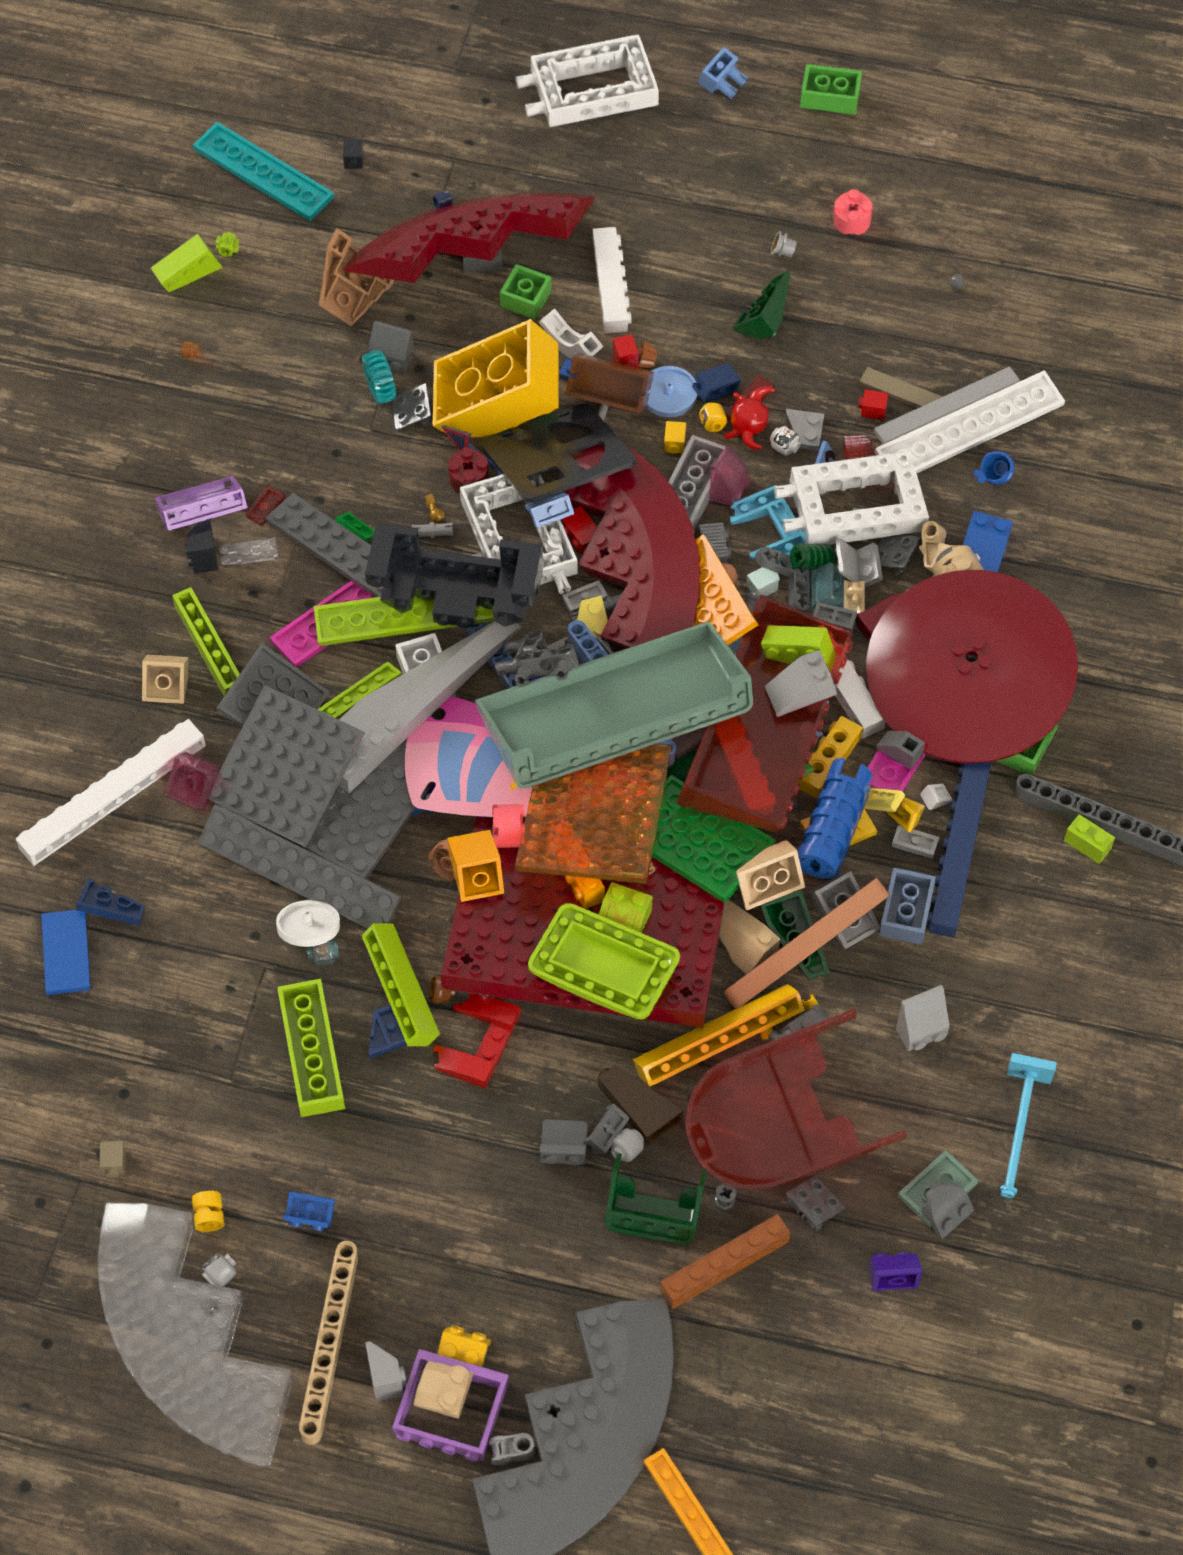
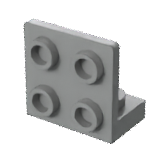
[835,538,883,588]

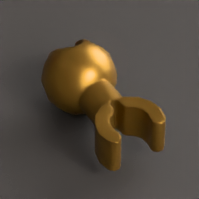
[424,494,445,524]

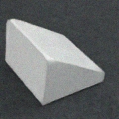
[920,784,953,810]

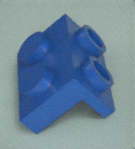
[283,1191,335,1231]

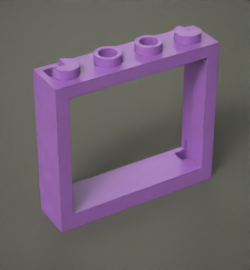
[155,476,248,531]
[392,1349,509,1462]

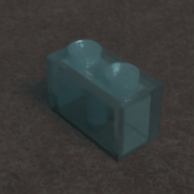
[811,563,844,608]

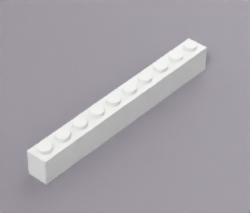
[16,719,206,866]

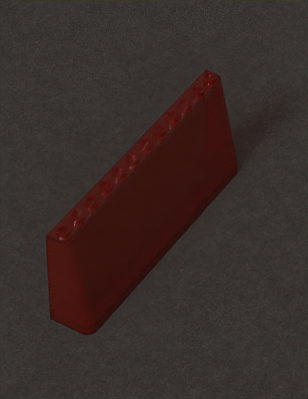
[676,595,854,833]

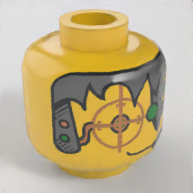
[699,403,727,432]

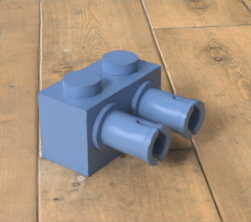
[698,47,749,99]

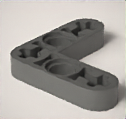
[755,547,810,615]

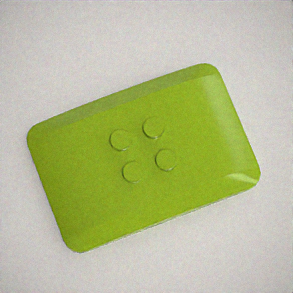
[528,903,680,1019]

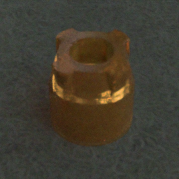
[181,341,200,359]

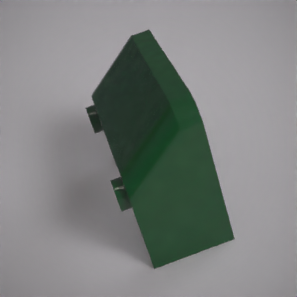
[605,1153,707,1245]

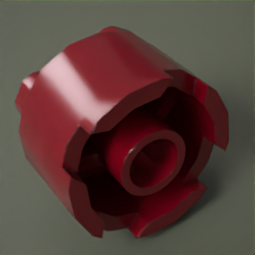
[448,447,489,494]

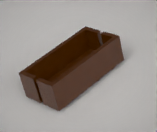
[565,353,654,414]

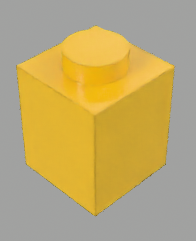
[664,421,686,454]

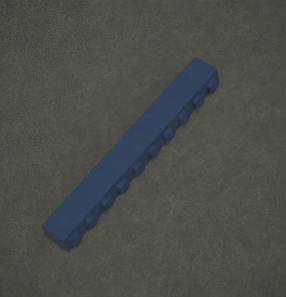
[926,762,991,938]

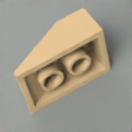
[736,840,805,910]

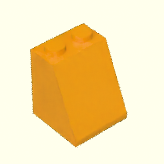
[447,830,504,902]

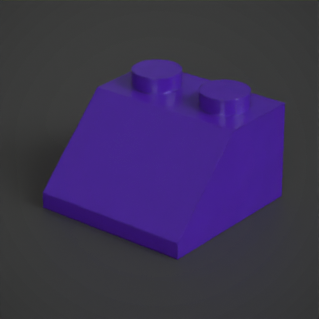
[870,1252,922,1291]

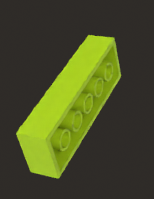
[277,979,345,1117]

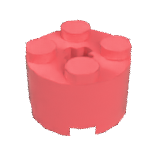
[833,189,873,235]
[492,804,525,848]

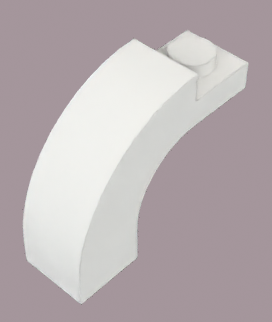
[539,309,604,359]

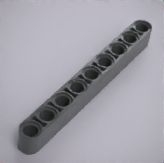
[1014,774,1183,866]

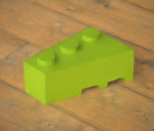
[151,234,223,292]
[761,625,837,673]

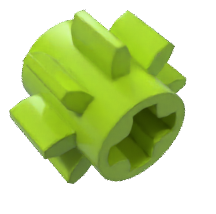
[215,232,240,257]

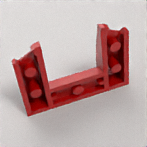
[434,993,521,1089]

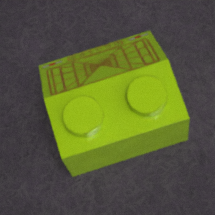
[599,882,653,933]

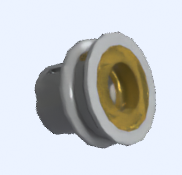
[771,231,797,257]

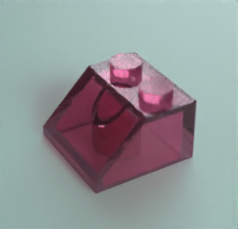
[710,446,750,506]
[165,752,222,811]

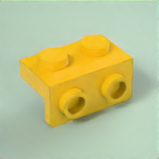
[437,1326,491,1367]

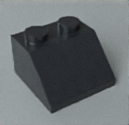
[185,519,218,574]

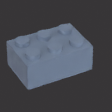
[879,868,936,945]

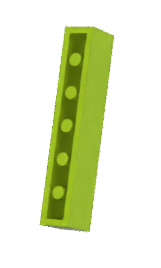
[172,587,240,696]
[361,923,440,1046]

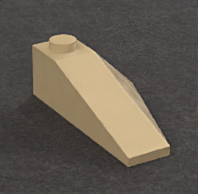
[719,899,780,975]

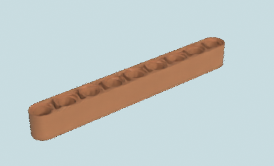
[723,878,890,1009]

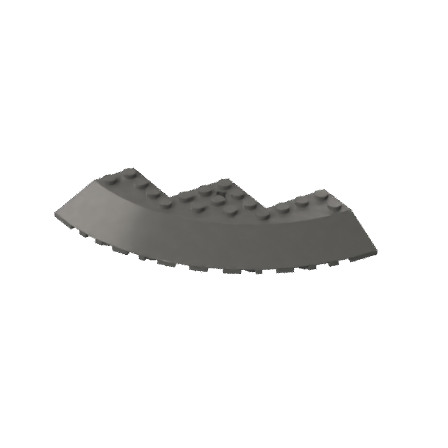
[473,1298,674,1555]

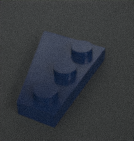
[76,877,146,926]

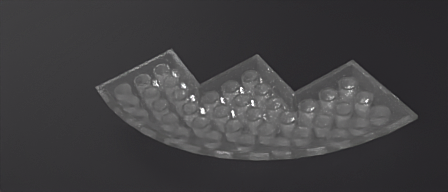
[98,1203,293,1468]

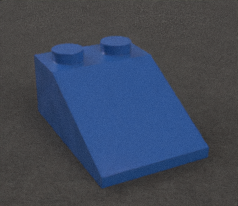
[963,511,1013,572]

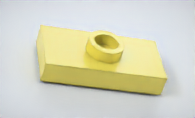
[864,788,905,812]

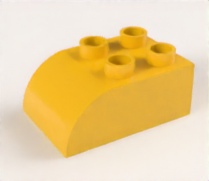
[433,319,558,438]

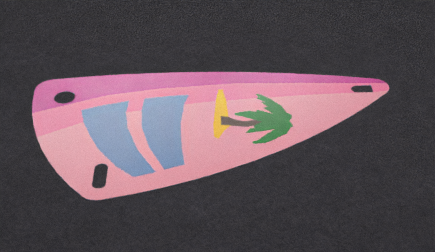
[405,696,650,817]

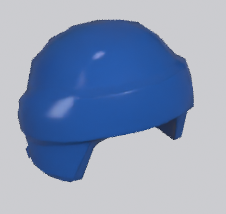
[973,451,1015,485]

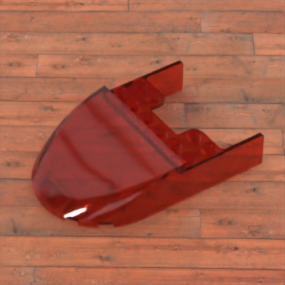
[686,1009,907,1190]

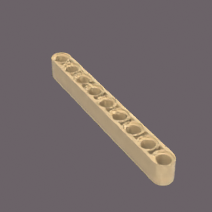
[299,1241,358,1445]

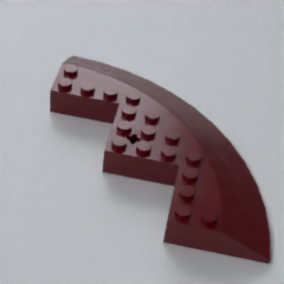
[343,192,595,283]
[563,444,701,650]

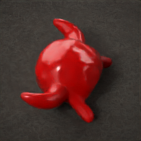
[724,386,775,450]

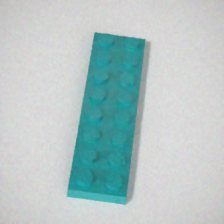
[193,122,334,221]

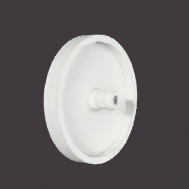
[276,900,340,947]

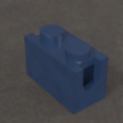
[692,363,741,403]

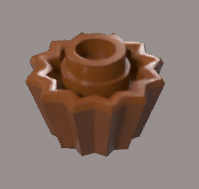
[637,341,658,368]

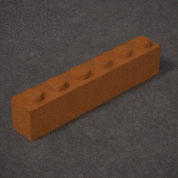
[660,1214,790,1309]

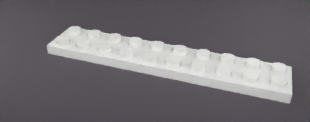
[874,370,1065,483]

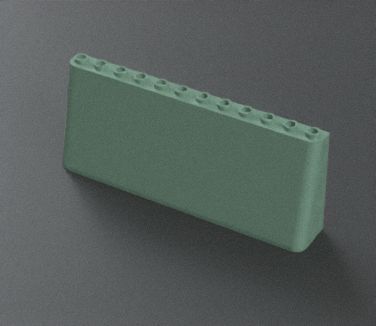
[475,621,753,789]

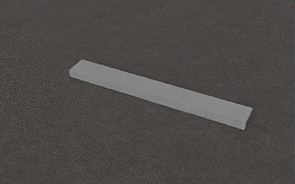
[874,366,1020,444]

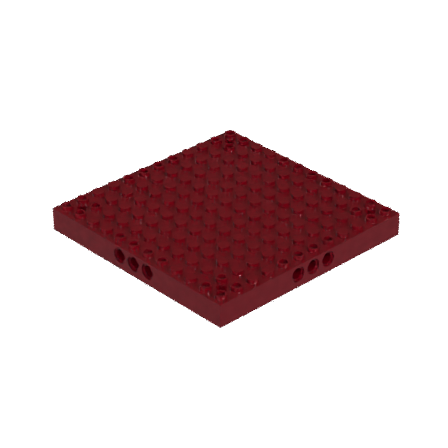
[441,782,742,1028]

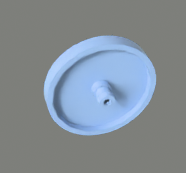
[647,366,697,417]

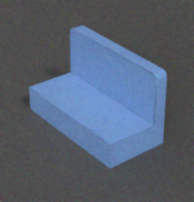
[525,492,574,528]

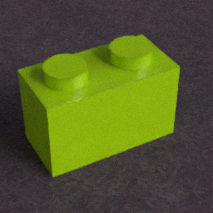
[1064,814,1115,864]

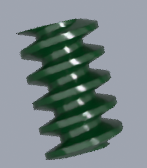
[790,544,836,570]

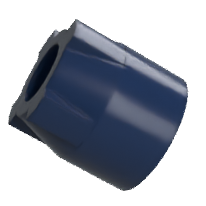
[433,191,452,209]

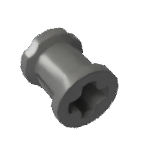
[715,1183,736,1210]

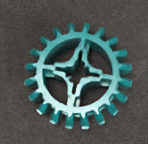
[362,350,396,404]

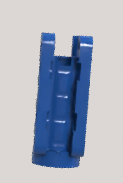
[797,758,872,879]

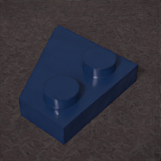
[368,1005,407,1059]

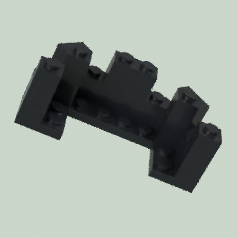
[365,523,544,628]

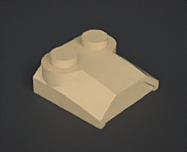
[414,1361,473,1419]

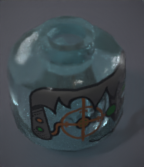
[307,938,339,966]

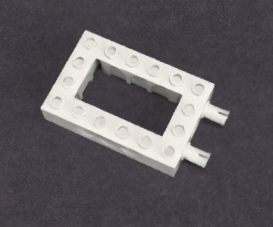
[516,34,659,127]
[774,451,929,545]
[460,474,578,594]

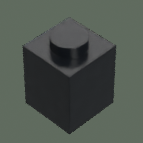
[343,139,364,169]

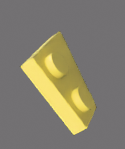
[577,596,608,638]

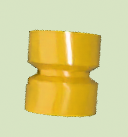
[192,1191,224,1232]

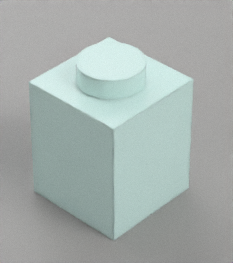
[746,567,780,598]

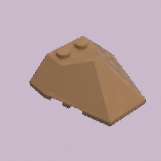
[319,228,394,326]

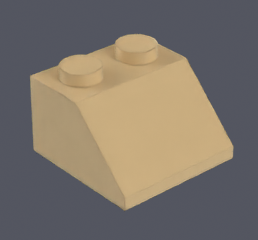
[142,655,188,704]

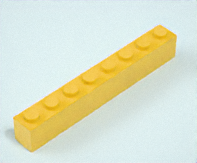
[633,984,805,1087]

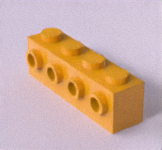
[546,822,605,909]

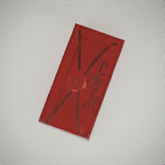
[245,485,285,526]

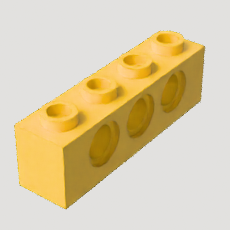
[797,716,863,799]

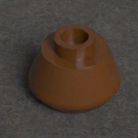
[429,974,455,1004]

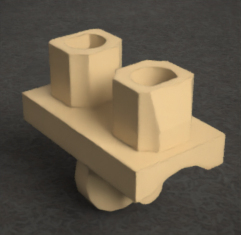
[844,580,865,618]

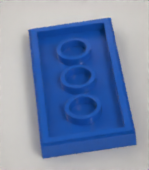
[41,910,91,995]

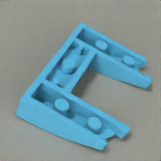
[730,485,806,565]

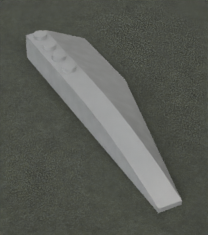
[338,621,521,793]

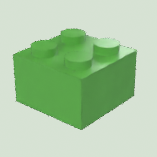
[500,264,552,320]

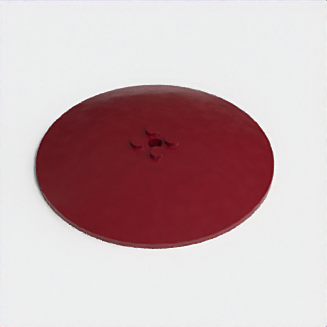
[866,570,1078,764]

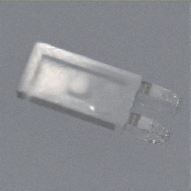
[219,537,278,565]

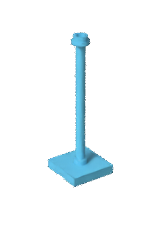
[1000,1053,1057,1198]

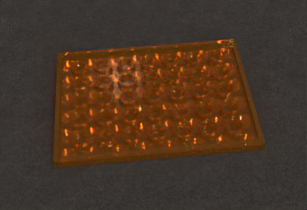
[515,744,671,884]

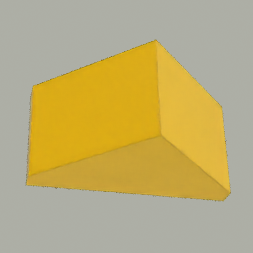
[887,797,925,832]

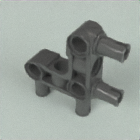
[495,629,579,687]

